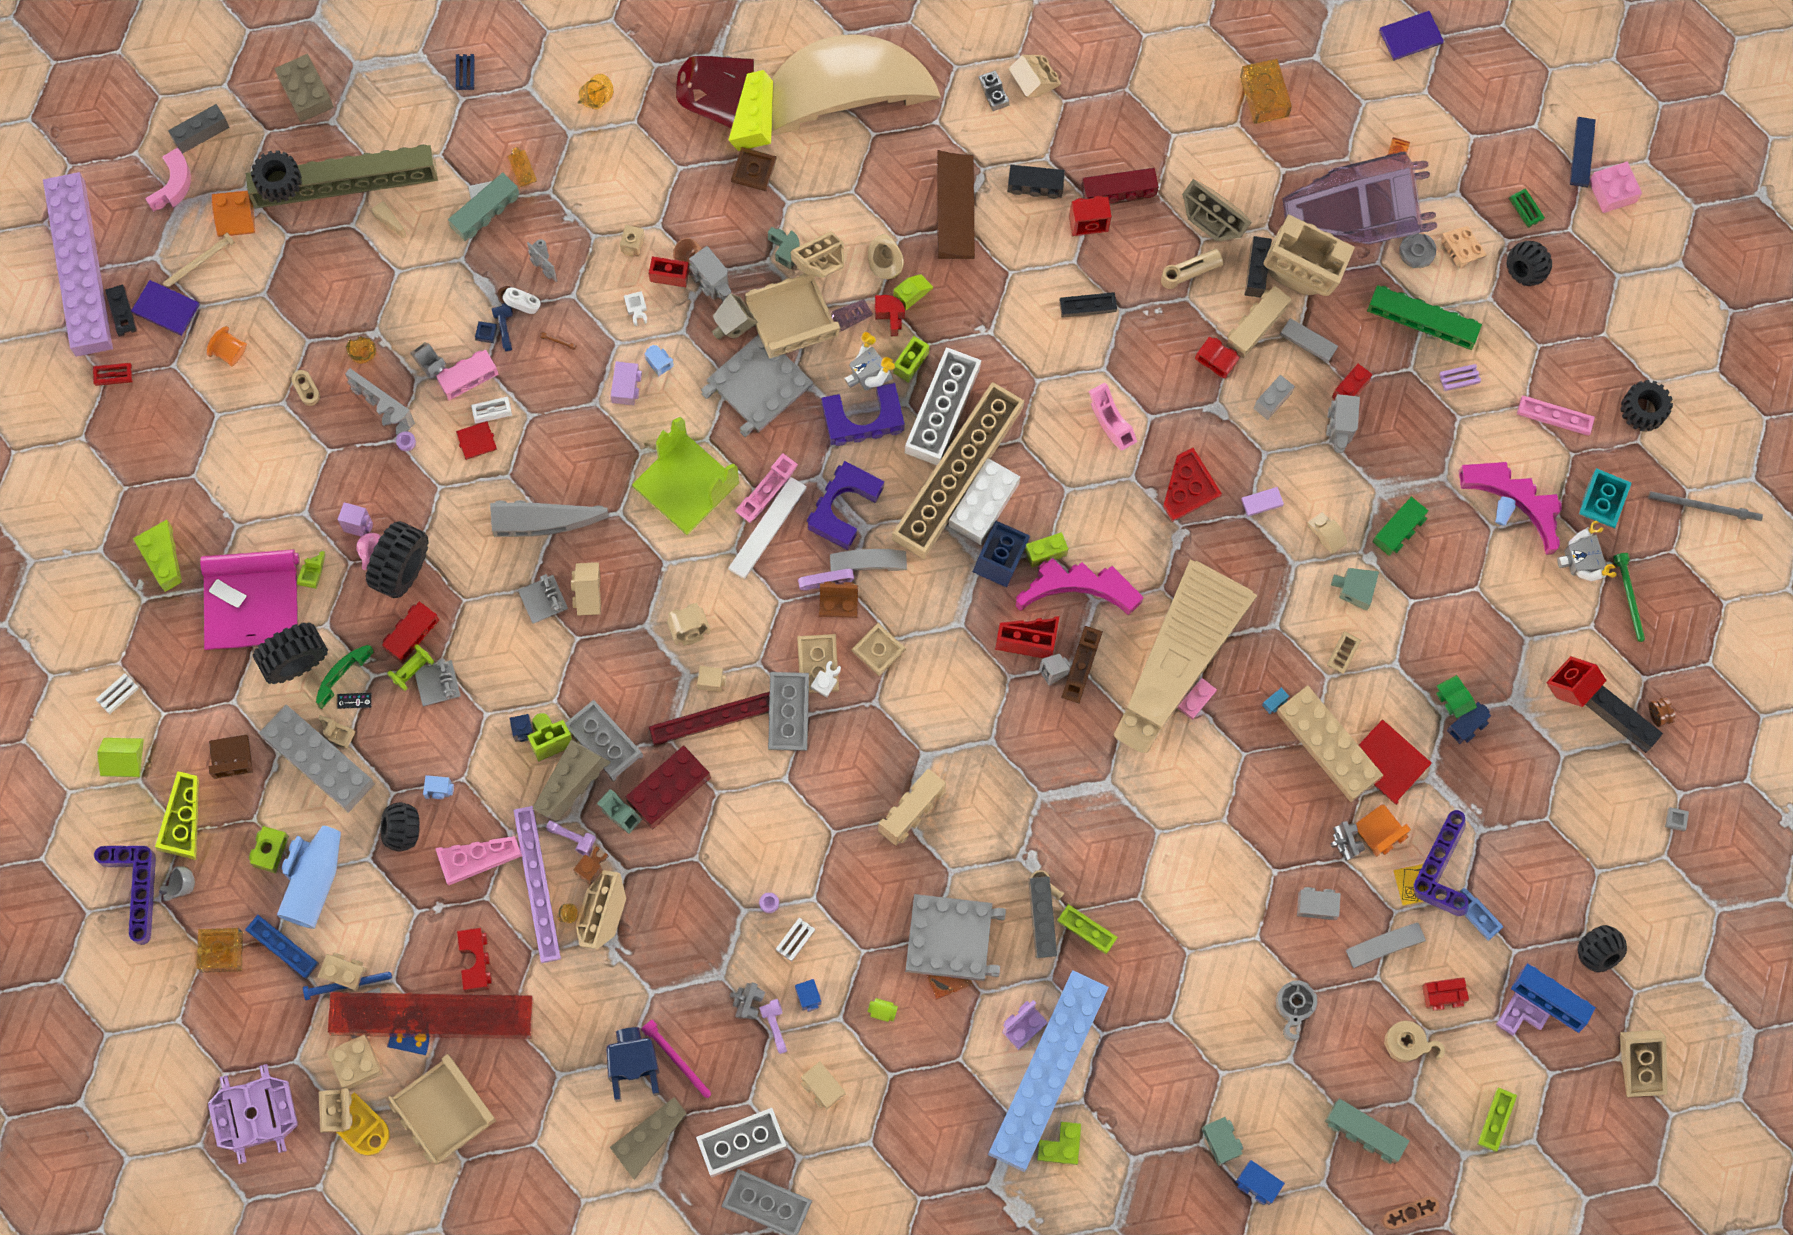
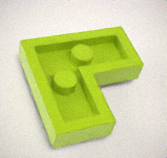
[1037,1122,1081,1165]

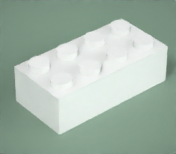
[948,458,1020,545]
[696,1108,787,1178]

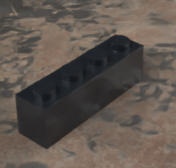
[1585,685,1663,753]

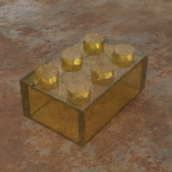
[1240,59,1292,124]

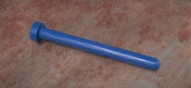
[303,972,392,1000]

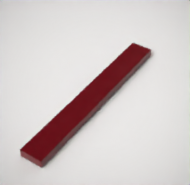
[648,691,770,746]

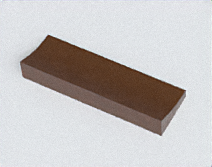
[937,150,975,259]

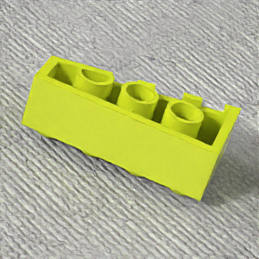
[728,70,773,151]
[155,771,199,860]

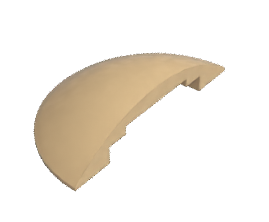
[771,35,941,136]

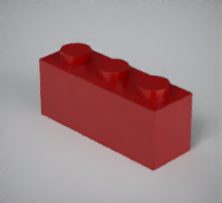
[382,601,439,664]

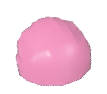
[357,533,381,570]

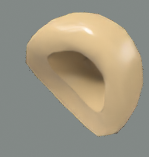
[868,234,904,279]

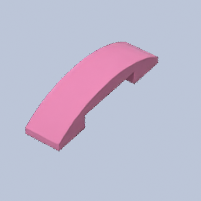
[735,453,798,523]

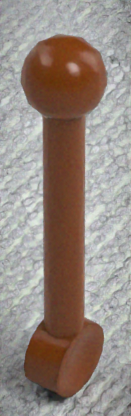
[540,332,577,350]

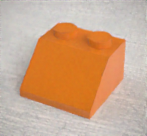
[212,190,255,237]

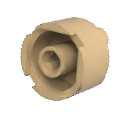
[667,603,711,646]

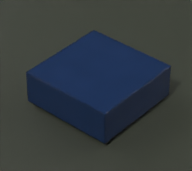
[475,321,498,344]

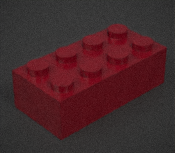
[625,745,711,830]

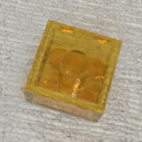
[197,928,243,973]

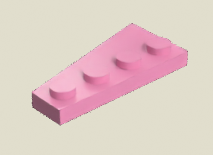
[435,836,522,885]

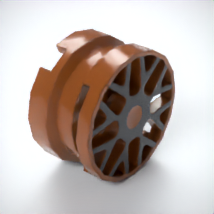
[1649,697,1675,727]

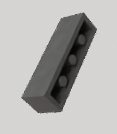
[1028,876,1057,958]

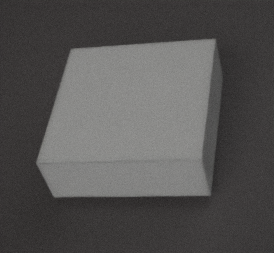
[1665,807,1689,831]

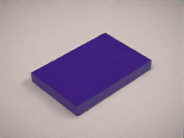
[1379,11,1444,61]
[131,280,200,336]

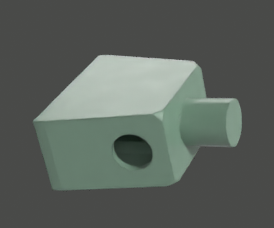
[1331,568,1379,610]

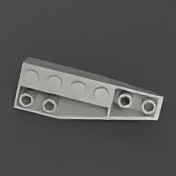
[490,500,609,537]

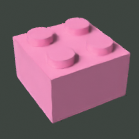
[1589,162,1642,213]

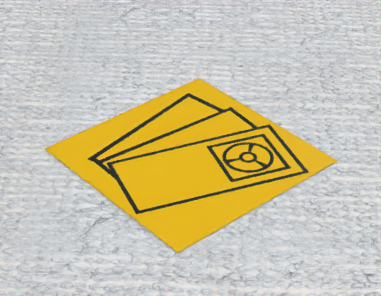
[1393,864,1438,906]

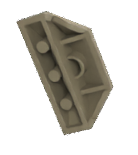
[1182,179,1252,241]

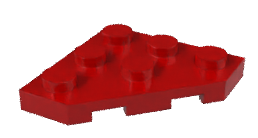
[1163,447,1222,522]

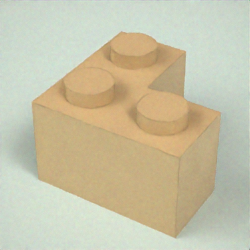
[571,562,601,615]

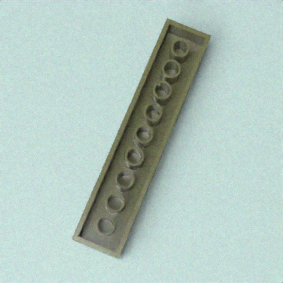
[245,144,438,209]

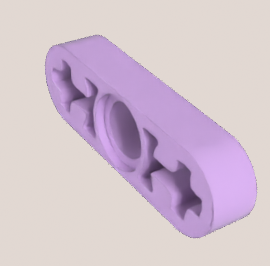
[798,569,854,590]

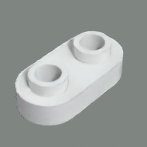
[503,288,540,314]

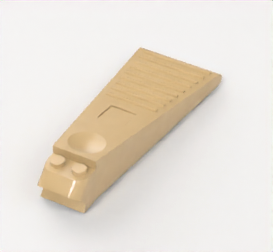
[1114,559,1258,753]

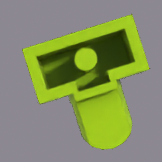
[528,713,572,762]

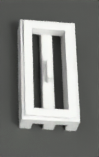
[471,397,512,424]
[95,673,139,714]
[776,918,815,962]

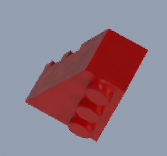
[995,616,1060,658]

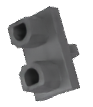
[1331,821,1365,861]
[729,982,765,1019]

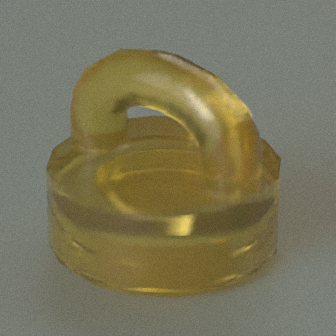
[557,903,578,923]

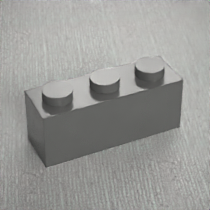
[168,104,230,154]

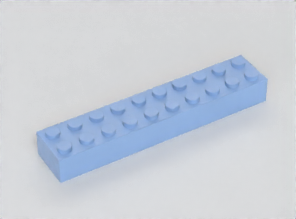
[988,970,1109,1172]

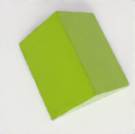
[97,738,144,777]

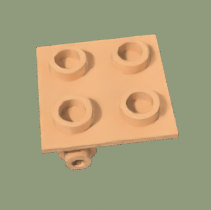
[1441,226,1487,269]

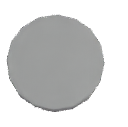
[1399,232,1437,269]

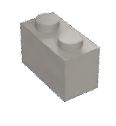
[1253,375,1295,420]
[1297,887,1340,920]

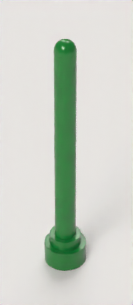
[1613,553,1645,642]

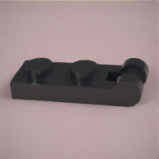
[105,284,137,337]

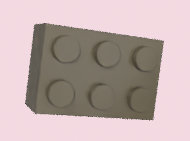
[274,54,334,122]

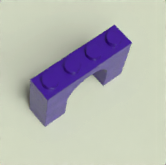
[821,383,905,446]
[807,461,885,550]

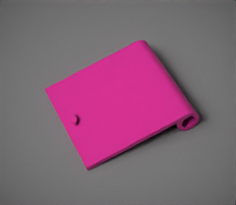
[200,549,300,650]

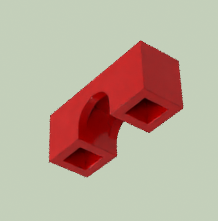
[457,928,492,993]

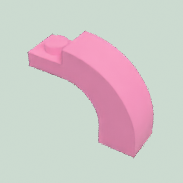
[145,148,191,212]
[1089,383,1137,451]

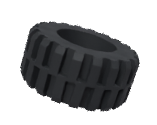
[366,521,429,598]

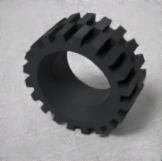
[253,622,328,684]

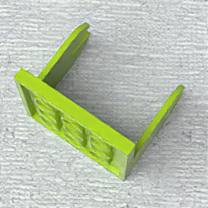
[632,417,739,535]

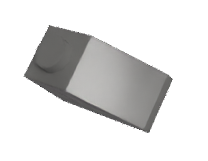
[1039,654,1070,686]

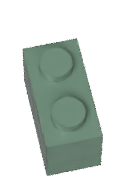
[1201,1117,1243,1166]

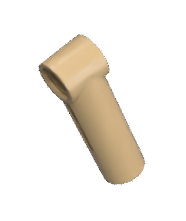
[1161,248,1223,289]

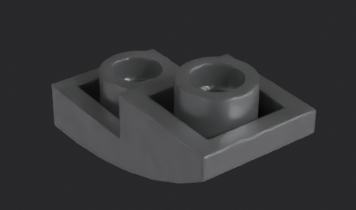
[979,70,1010,111]

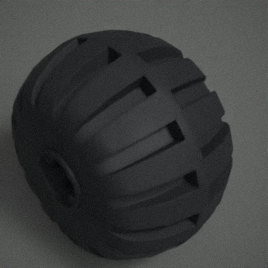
[1506,241,1552,286]
[380,802,420,852]
[1578,925,1627,973]

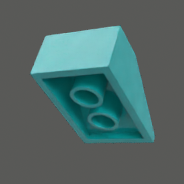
[1579,468,1632,528]

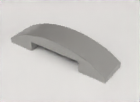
[830,549,907,571]
[1346,923,1426,969]

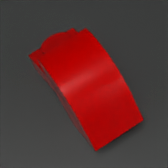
[875,295,905,337]

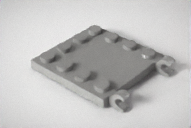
[701,334,813,437]
[905,894,1006,981]

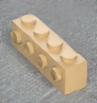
[1226,286,1292,359]

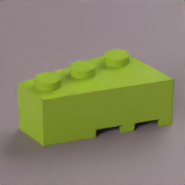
[133,520,182,592]

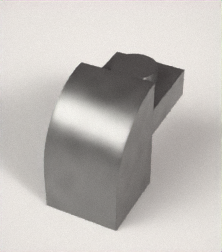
[410,342,446,379]

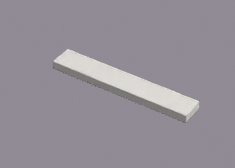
[728,477,807,580]

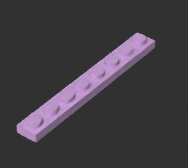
[513,806,561,963]

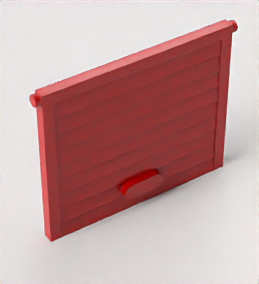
[1359,719,1432,805]

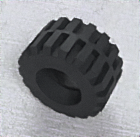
[251,150,302,203]
[1621,380,1673,432]

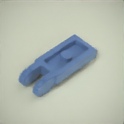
[1455,888,1503,941]

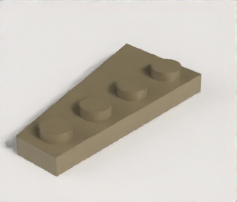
[610,1097,687,1180]

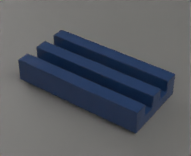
[455,54,475,90]

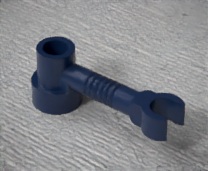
[492,303,513,352]

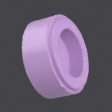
[396,431,416,451]
[759,893,779,913]

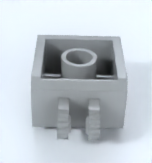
[689,246,731,301]
[1326,394,1360,453]

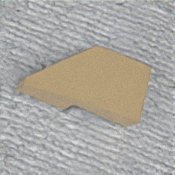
[319,715,356,749]

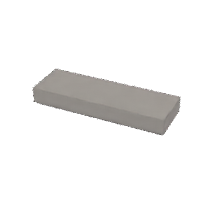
[1280,318,1338,363]

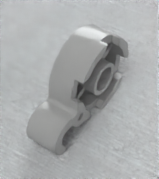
[1276,980,1317,1041]

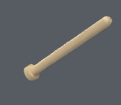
[163,233,235,288]

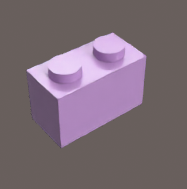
[611,361,642,405]
[338,502,373,536]

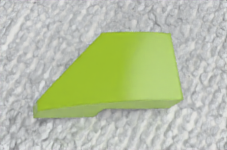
[297,551,325,589]

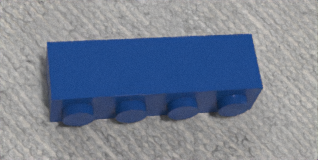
[1511,963,1596,1033]

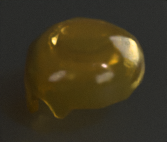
[346,336,377,364]

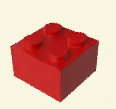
[1069,196,1112,237]
[1546,656,1607,707]

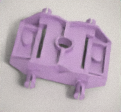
[208,1064,298,1164]

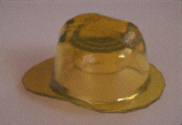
[577,74,614,110]

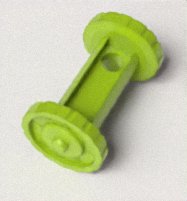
[387,644,435,691]

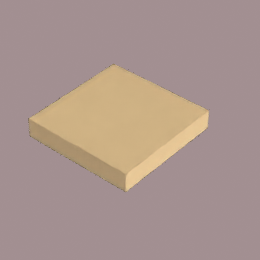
[852,623,906,677]

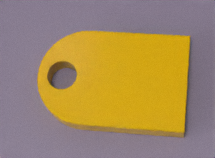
[336,1092,390,1156]

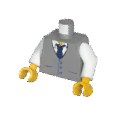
[844,332,895,390]
[1557,521,1616,581]

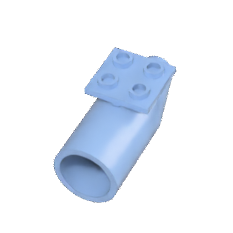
[277,826,341,929]

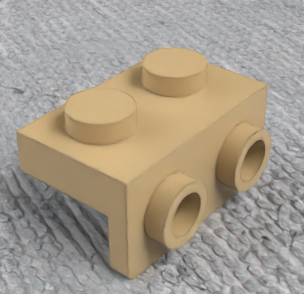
[318,952,367,990]
[319,1088,352,1133]

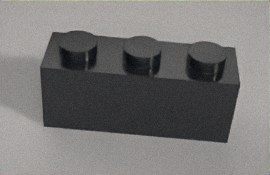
[1007,164,1065,199]
[1244,236,1272,298]

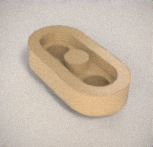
[291,370,320,406]

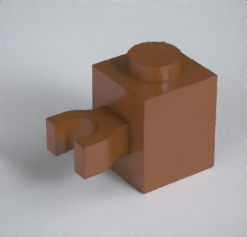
[573,846,609,885]

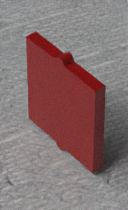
[456,421,497,460]

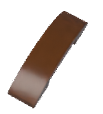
[1061,626,1103,704]

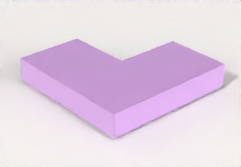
[1496,992,1550,1036]

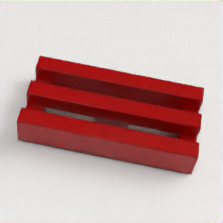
[93,363,133,386]

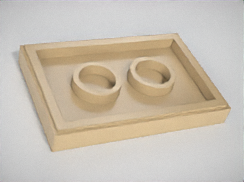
[797,634,839,693]

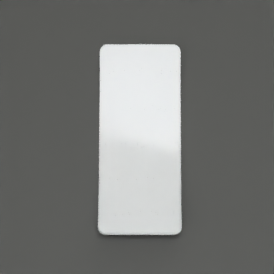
[209,579,246,608]

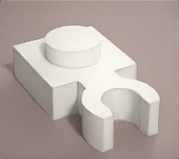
[624,291,647,326]
[810,661,841,697]

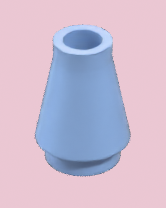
[1495,496,1516,526]

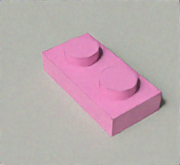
[1178,678,1217,720]

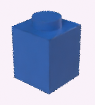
[795,979,822,1012]

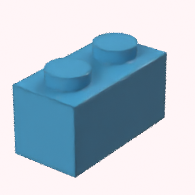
[1262,687,1289,714]

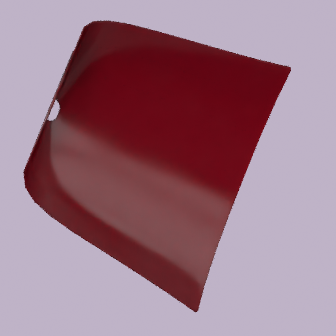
[676,56,754,128]

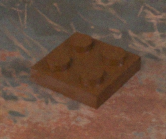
[731,147,777,191]

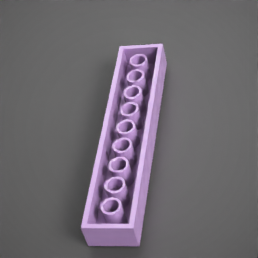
[43,172,113,357]

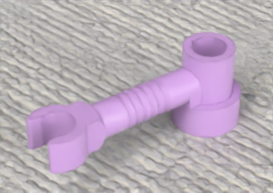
[546,821,596,856]
[759,999,787,1054]

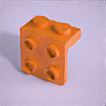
[1356,804,1411,857]

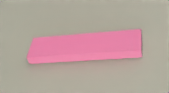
[1517,395,1595,436]

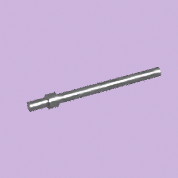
[1648,491,1763,521]

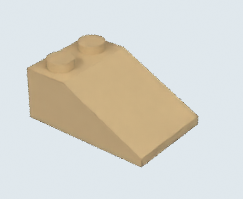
[1620,1030,1667,1097]

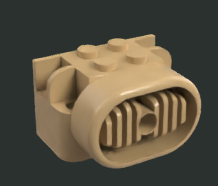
[1264,214,1355,296]

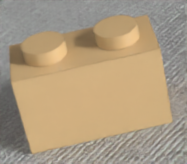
[801,1061,846,1110]

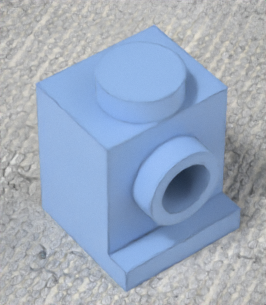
[645,345,674,377]
[423,775,454,799]

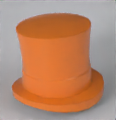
[207,326,247,367]

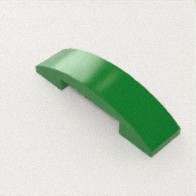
[316,645,374,709]

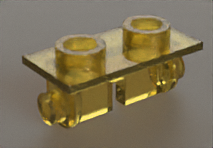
[507,147,537,187]

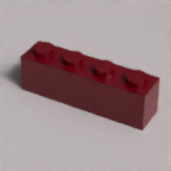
[1081,167,1159,203]

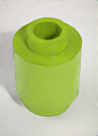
[868,998,898,1022]

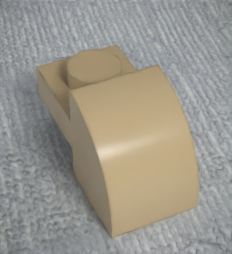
[1307,512,1347,554]

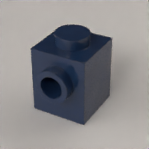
[509,714,533,742]

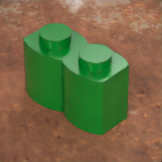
[1436,675,1477,719]

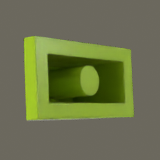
[893,274,933,311]

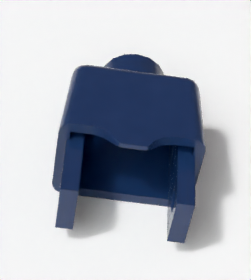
[606,1027,660,1102]

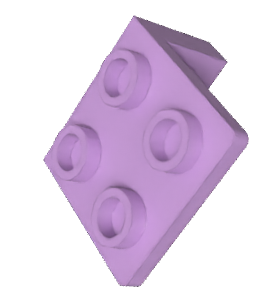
[1002,1000,1048,1050]

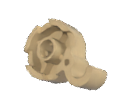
[1384,1021,1445,1063]

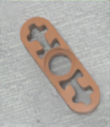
[1382,1196,1439,1230]

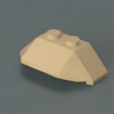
[791,231,844,278]
[575,870,626,949]

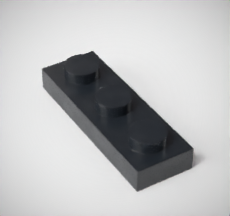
[1059,292,1117,318]

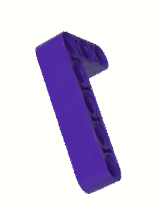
[1414,810,1469,916]
[94,846,156,945]

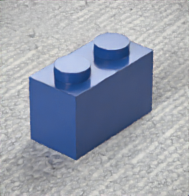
[1235,1160,1285,1206]

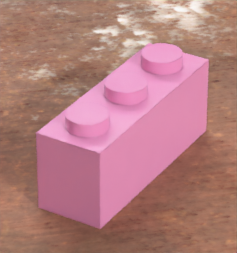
[436,350,499,400]

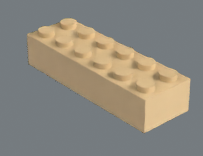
[1277,685,1383,802]

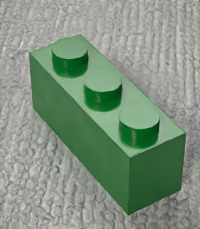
[1372,496,1429,557]

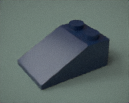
[972,521,1030,587]

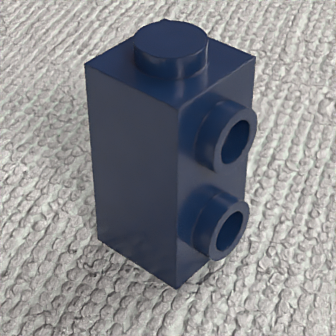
[1447,702,1491,744]

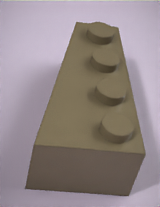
[532,740,611,821]

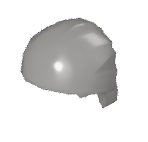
[159,866,195,901]

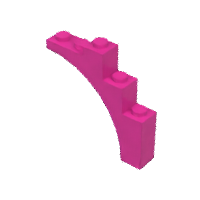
[1458,462,1562,555]
[1015,558,1144,615]

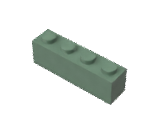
[448,172,520,241]
[1325,1098,1409,1164]

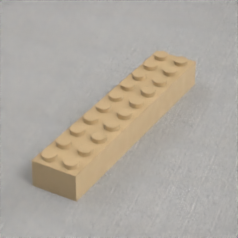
[892,382,1024,559]

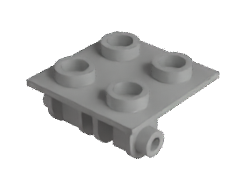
[527,239,557,282]
[518,574,568,624]
[415,659,461,706]

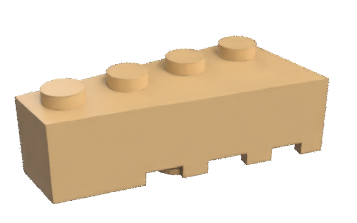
[878,769,946,846]

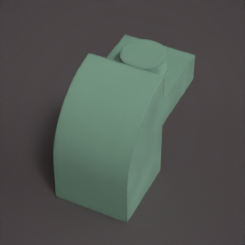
[768,227,800,269]
[597,789,642,834]

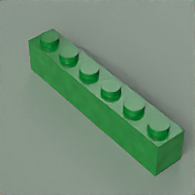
[1367,285,1482,350]

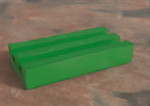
[1509,188,1545,228]

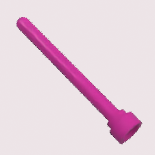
[641,1020,711,1098]

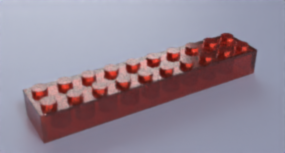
[328,992,534,1039]

